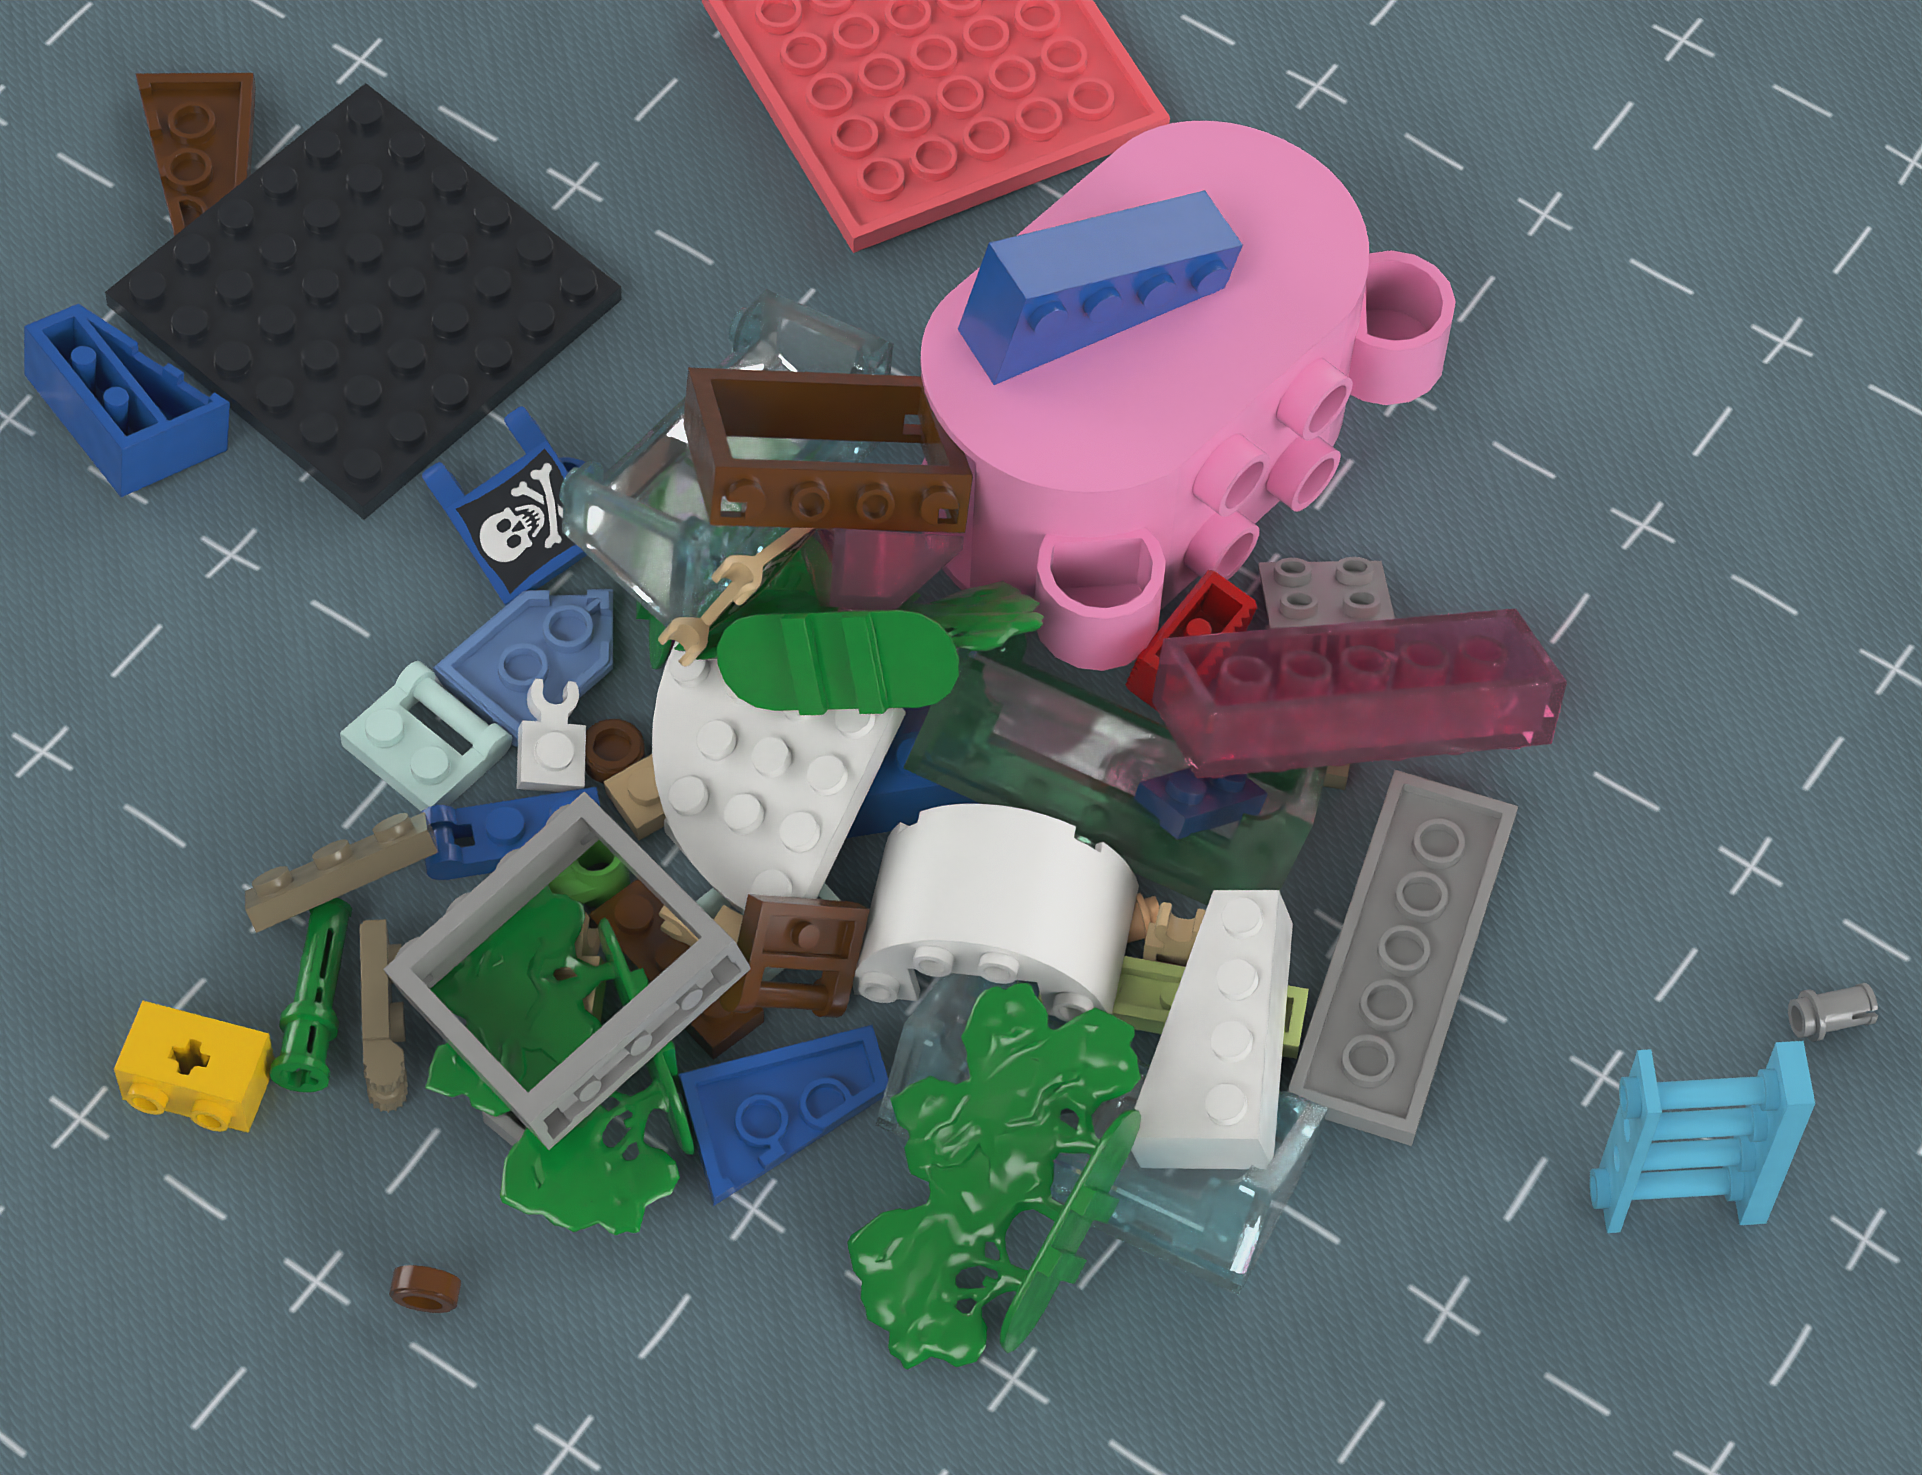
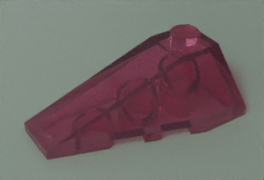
[800,528,964,612]

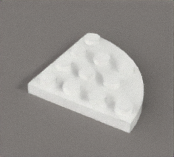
[652,641,906,914]

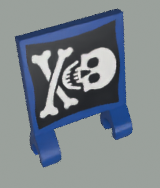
[422,406,612,606]

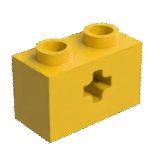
[114,1000,275,1133]

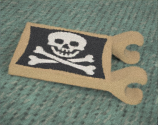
[658,528,817,667]

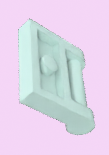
[340,661,513,811]

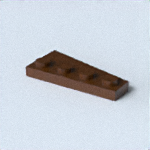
[135,73,256,236]

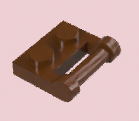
[719,894,870,1018]

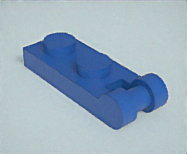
[419,787,600,880]

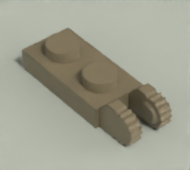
[360,919,408,1113]

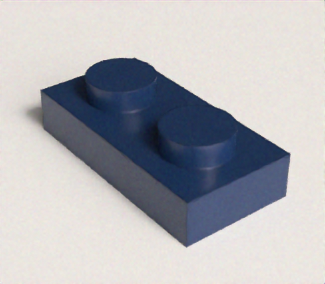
[1132,758,1268,840]

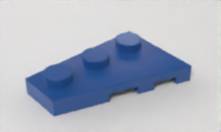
[679,1025,890,1206]

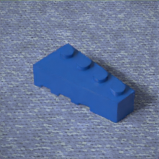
[958,190,1243,385]

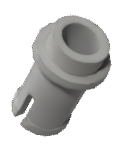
[1788,983,1878,1042]

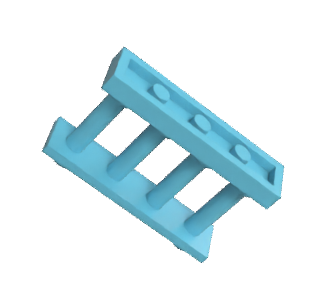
[1590,1041,1815,1233]

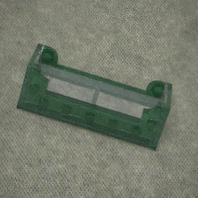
[903,633,1330,906]

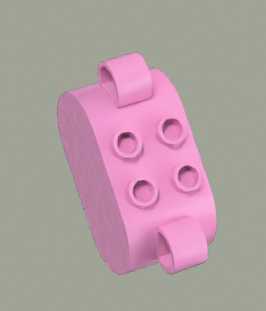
[920,121,1456,671]

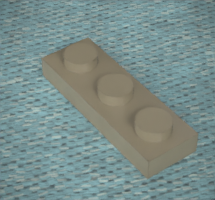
[245,812,438,933]

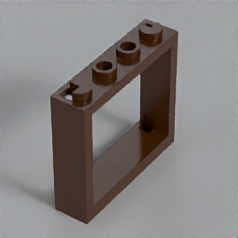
[683,367,973,533]

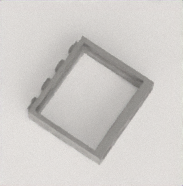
[383,791,751,1150]

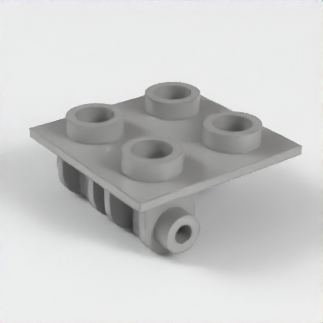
[1258,557,1397,656]

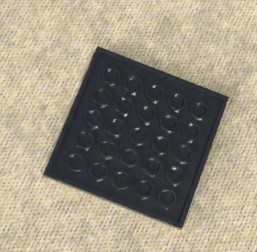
[105,83,621,520]

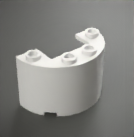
[853,804,1139,1022]

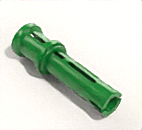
[269,898,352,1092]

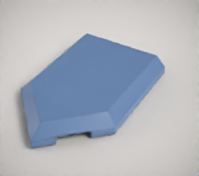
[433,589,613,747]

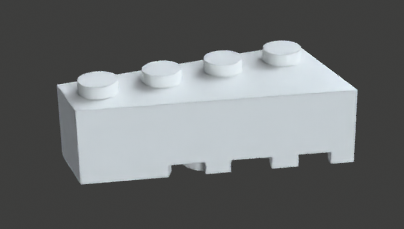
[1131,890,1293,1170]

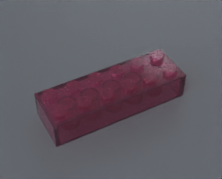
[1152,608,1567,778]

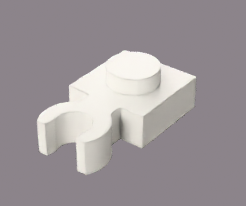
[516,678,586,792]

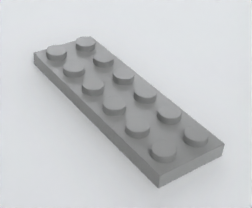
[1284,770,1518,1146]

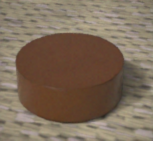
[585,719,645,784]
[389,1265,461,1313]

